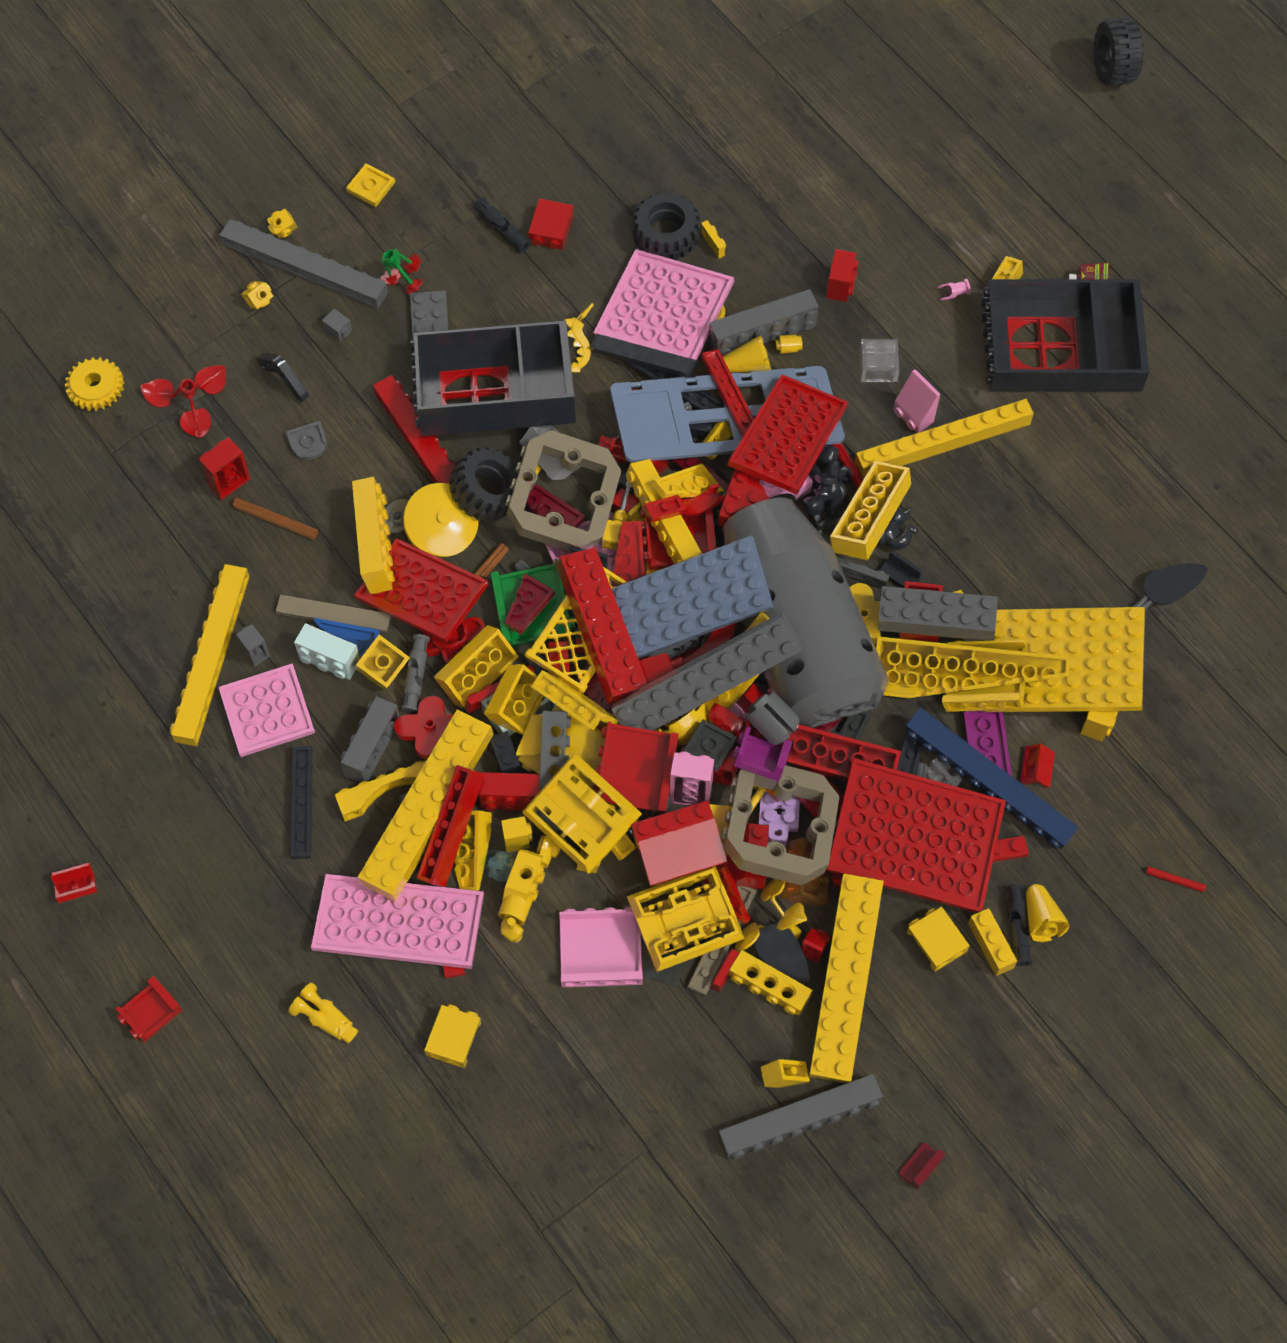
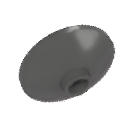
[386,499,408,533]

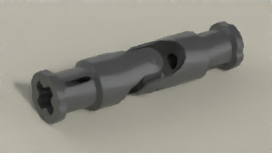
[401,634,430,713]

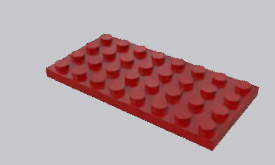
[728,374,849,495]

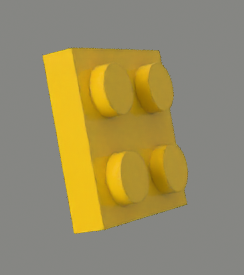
[346,163,395,207]

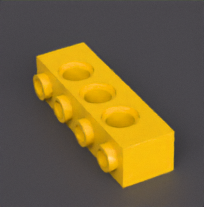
[729,950,812,1016]

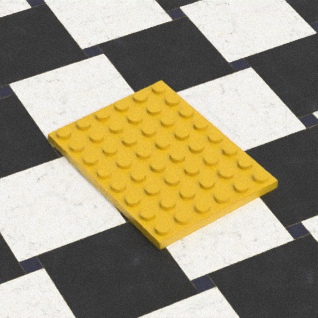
[984,607,1145,712]

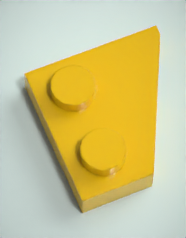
[516,714,555,756]

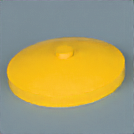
[403,483,478,558]

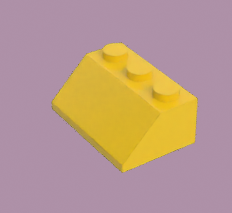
[484,664,544,735]

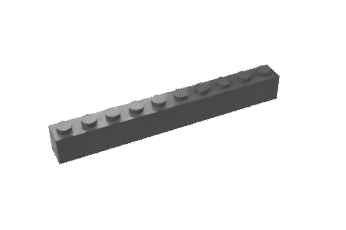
[220,219,388,309]

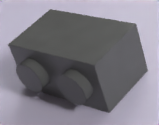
[236,624,270,667]

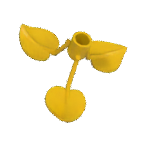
[735,879,807,953]

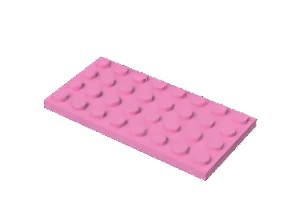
[311,874,484,969]

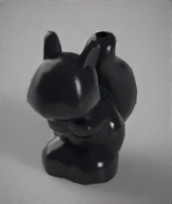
[809,446,852,488]
[803,473,848,522]
[877,506,918,550]

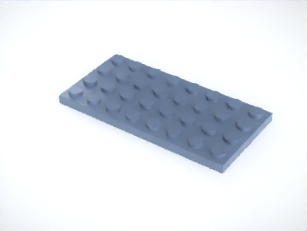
[612,536,774,659]

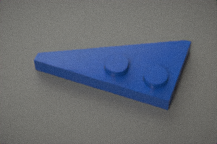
[314,618,380,659]

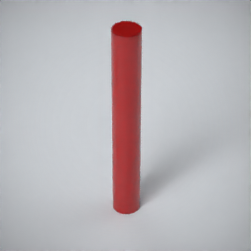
[1146,866,1206,893]

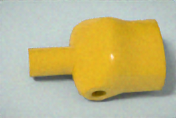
[501,918,524,943]

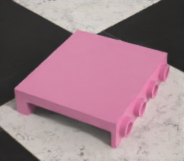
[559,907,643,988]

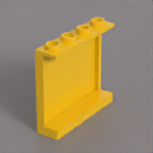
[942,638,1028,712]
[531,670,620,730]
[518,705,605,789]

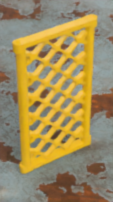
[524,567,628,693]

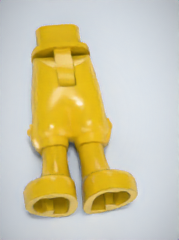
[288,982,359,1044]

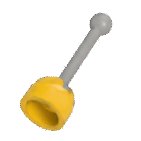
[612,481,632,522]

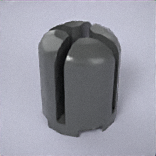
[743,688,800,745]

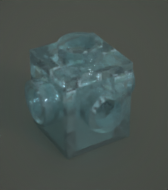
[487,851,516,882]

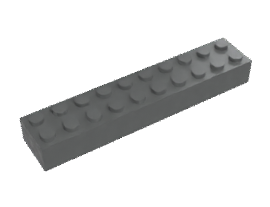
[611,612,803,731]

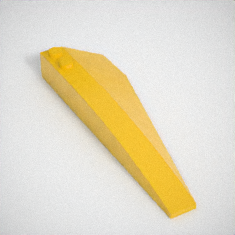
[876,637,1071,698]

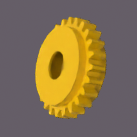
[65,357,124,411]

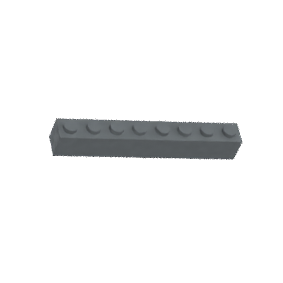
[718,1074,883,1159]

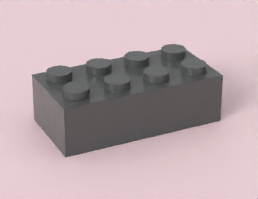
[340,696,400,783]

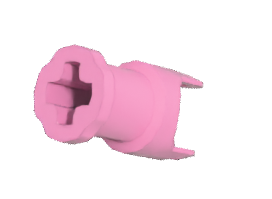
[937,279,971,301]

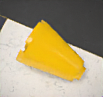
[722,336,771,373]
[1026,884,1069,942]

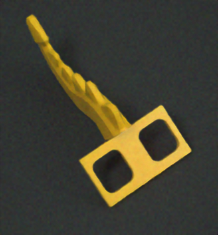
[564,303,594,373]

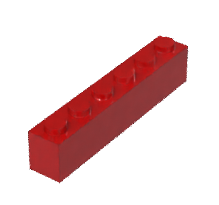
[417,765,485,887]

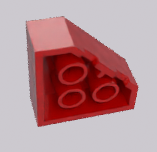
[718,469,769,527]

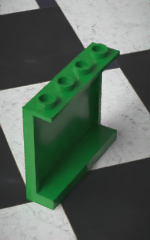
[491,558,575,647]

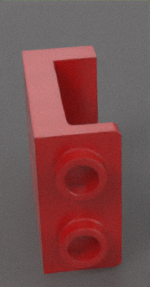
[115,976,183,1042]

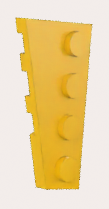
[651,464,724,499]

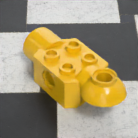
[498,835,560,925]

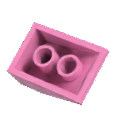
[893,369,940,433]

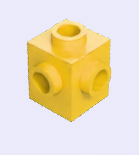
[267,209,298,238]
[241,281,273,309]

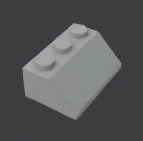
[519,425,582,480]

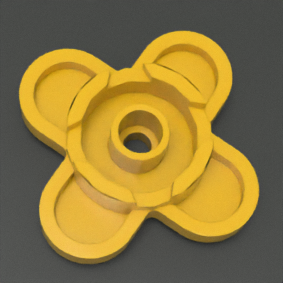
[850,583,881,647]

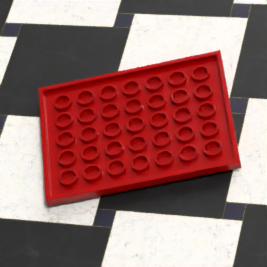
[826,758,1006,913]

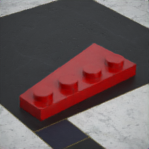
[611,521,645,587]

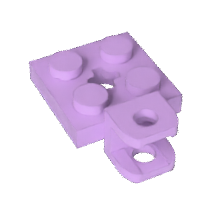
[759,791,800,848]

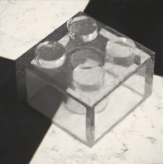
[860,339,899,382]

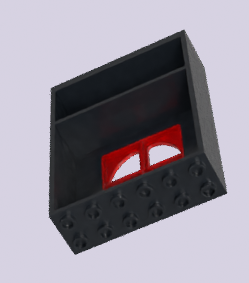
[981,279,1149,391]
[411,321,576,436]

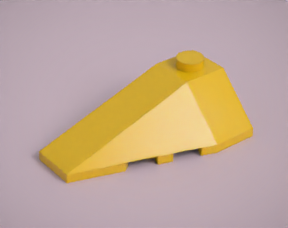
[454,811,491,891]

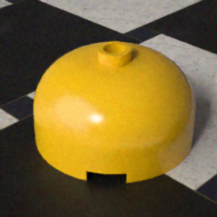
[653,703,709,747]

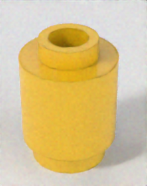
[776,334,802,354]

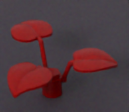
[141,365,226,438]

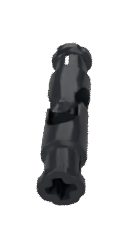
[473,197,531,253]
[1007,884,1033,966]

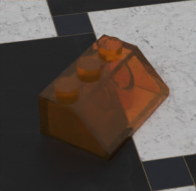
[783,838,829,906]

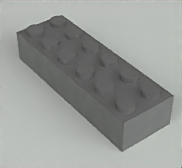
[709,289,819,356]
[878,586,998,641]

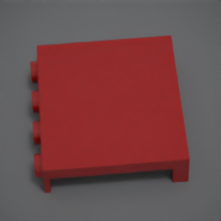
[640,506,716,570]
[593,721,679,813]

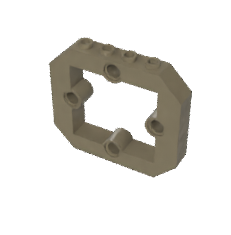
[505,430,621,552]
[721,765,839,885]

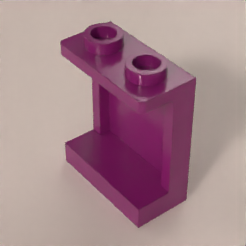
[733,727,792,782]

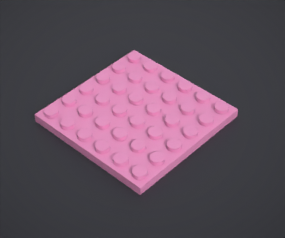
[594,249,734,360]

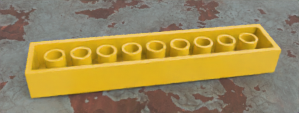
[358,710,494,902]
[809,874,883,1084]

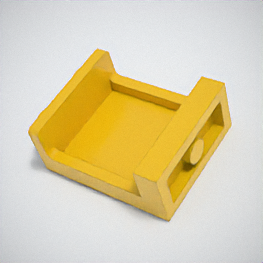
[907,907,970,972]
[424,1005,481,1069]

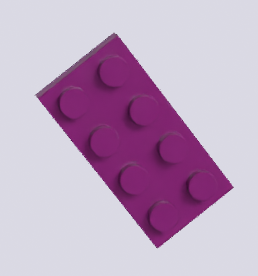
[962,711,1012,776]

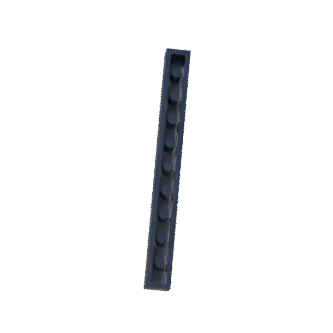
[905,708,1079,849]

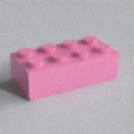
[670,752,714,806]

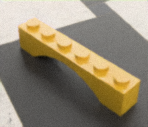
[335,760,427,822]

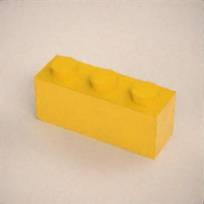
[968,908,1017,976]

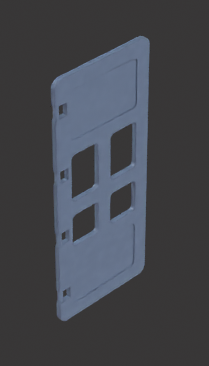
[610,366,845,463]

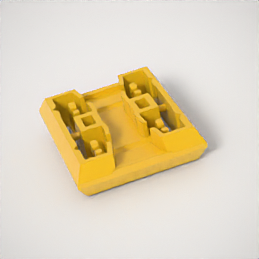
[522,752,642,874]
[627,867,745,972]

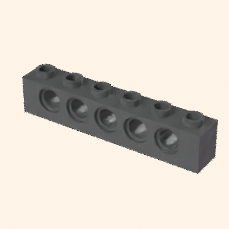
[538,710,571,831]

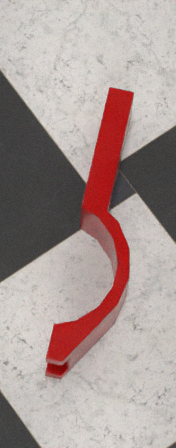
[643,483,726,523]

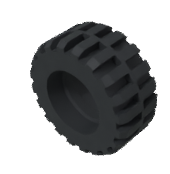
[1093,17,1144,86]
[633,192,700,260]
[449,447,518,522]

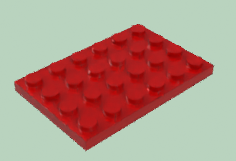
[354,538,489,643]

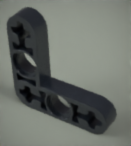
[257,353,309,402]

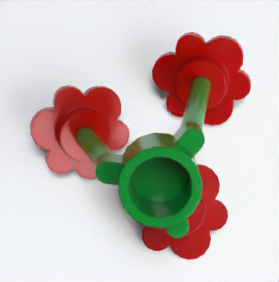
[381,249,422,294]

